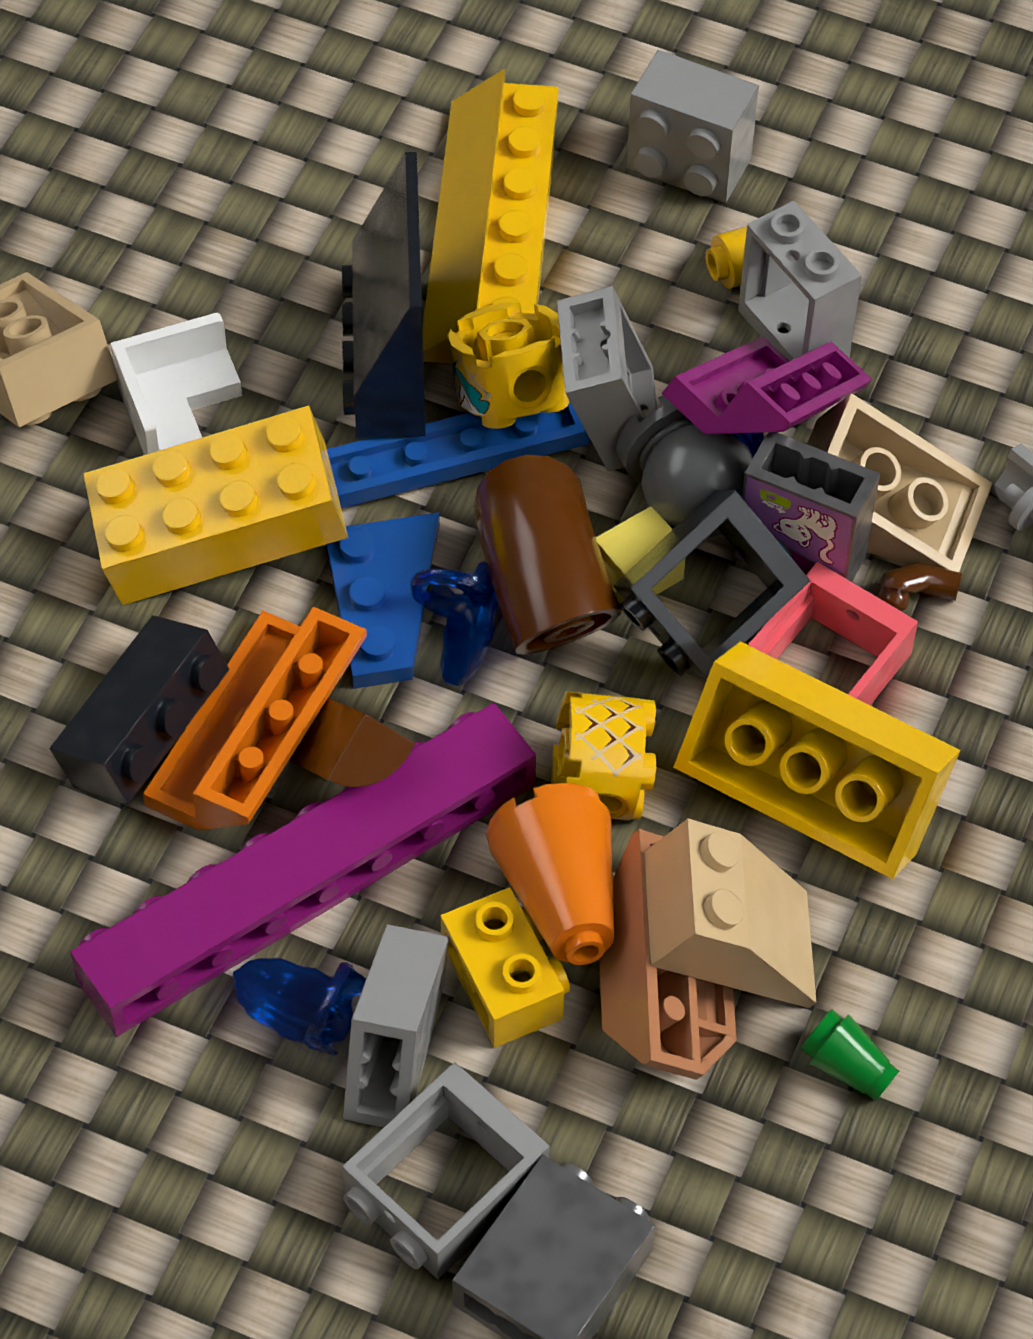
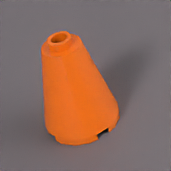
[486,783,614,965]

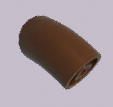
[474,455,622,655]

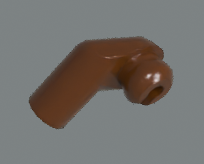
[878,563,962,611]

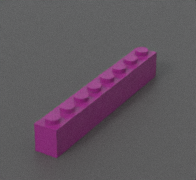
[70,703,536,1037]

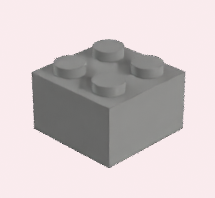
[627,50,759,204]

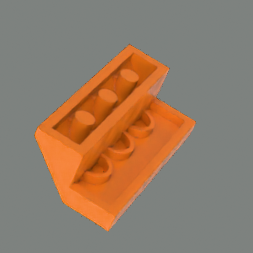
[143,606,367,830]

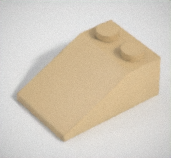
[0,272,118,427]
[807,393,992,572]
[644,819,817,1008]

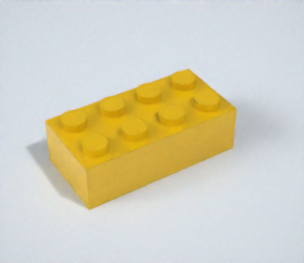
[83,405,348,605]
[673,641,961,879]

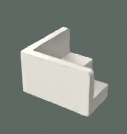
[111,313,242,455]

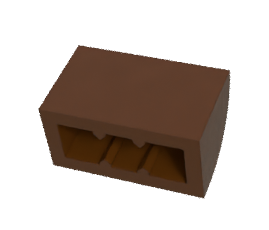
[289,698,415,787]

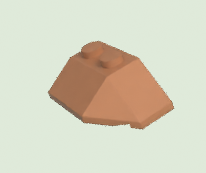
[599,829,737,1080]

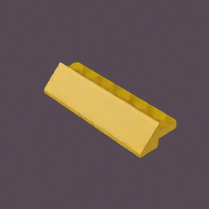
[423,68,559,364]

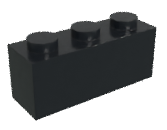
[49,615,230,804]

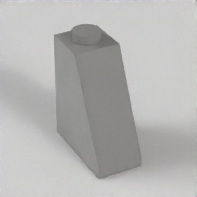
[343,924,449,1127]

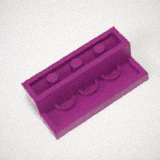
[661,336,873,434]

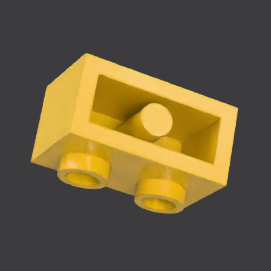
[441,887,570,1048]

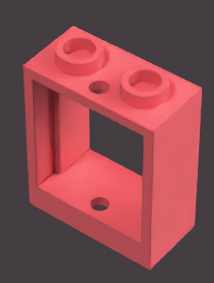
[748,562,918,705]

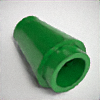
[800,1009,899,1101]

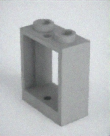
[738,200,862,361]
[557,286,657,471]
[342,1062,550,1279]

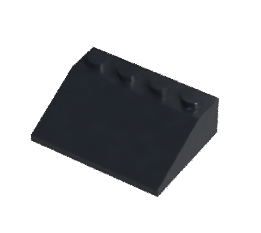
[342,152,426,438]

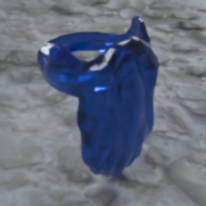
[410,561,499,687]
[233,958,367,1055]

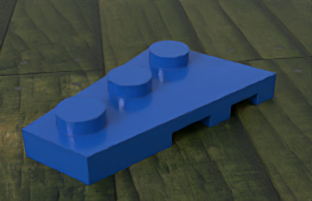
[325,512,440,689]

